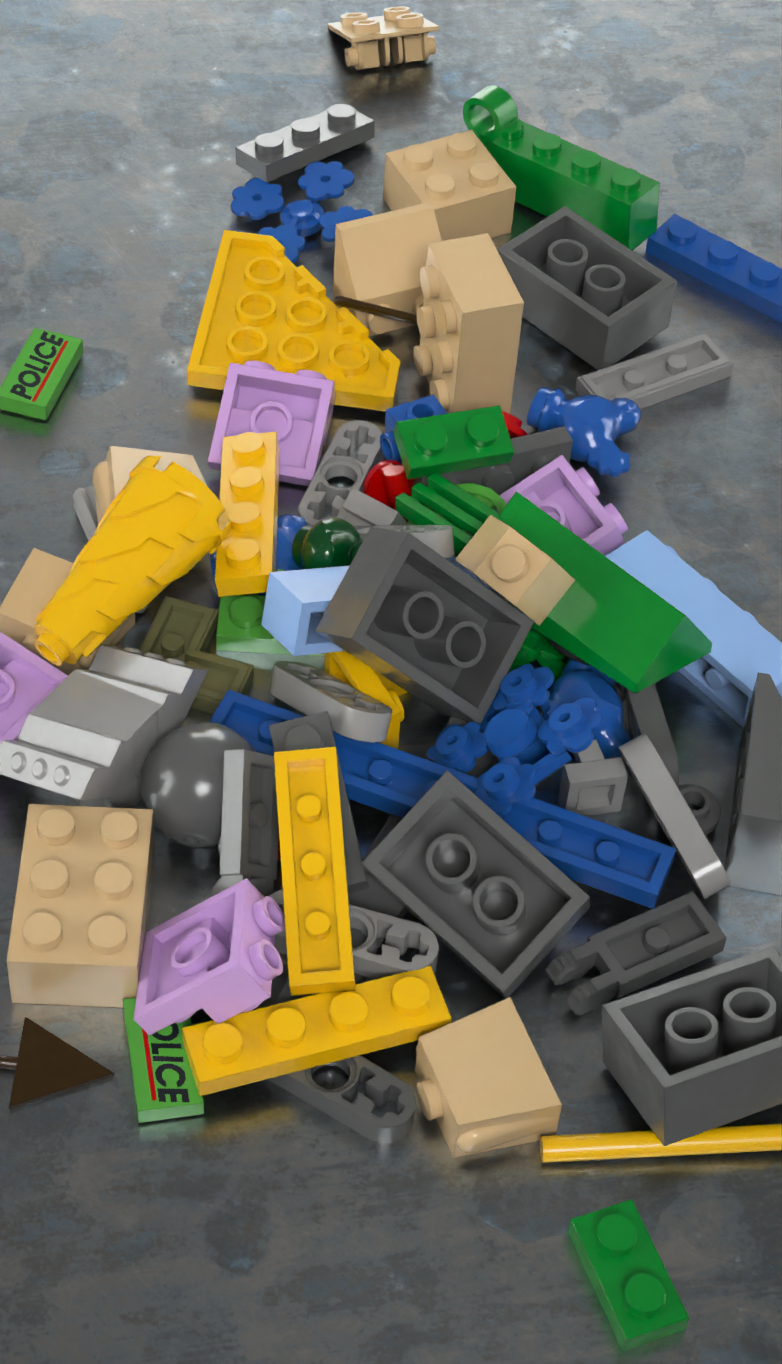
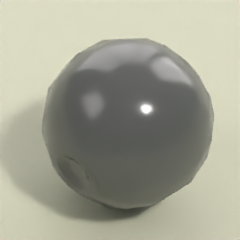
[141,722,256,848]

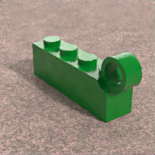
[463,85,660,250]

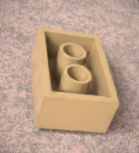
[413,233,524,414]
[6,804,155,1008]

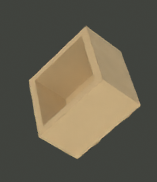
[383,130,516,241]

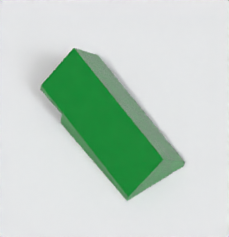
[497,491,712,694]

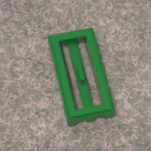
[396,472,500,554]

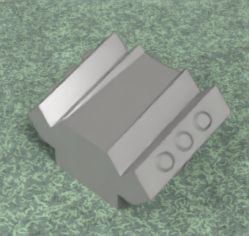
[0,645,208,808]

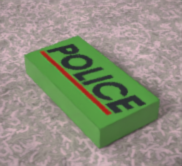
[0,327,84,420]
[123,997,204,1123]

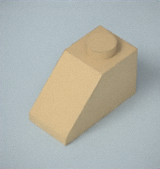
[455,515,576,626]

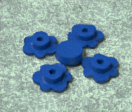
[231,161,373,263]
[426,664,604,816]

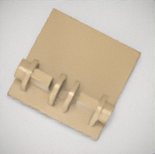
[327,6,439,70]

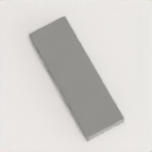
[575,333,733,409]

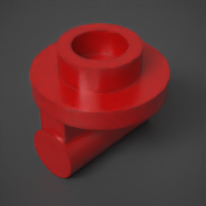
[363,460,414,522]

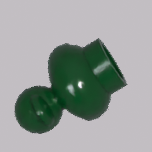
[292,517,365,569]

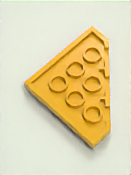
[187,230,400,412]

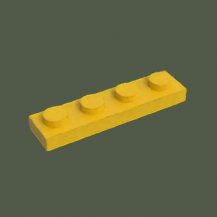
[215,432,280,597]
[274,747,356,996]
[182,966,452,1096]

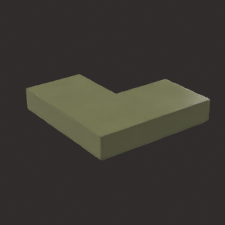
[140,596,254,714]

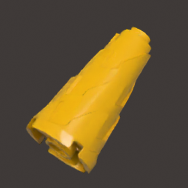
[34,455,231,666]

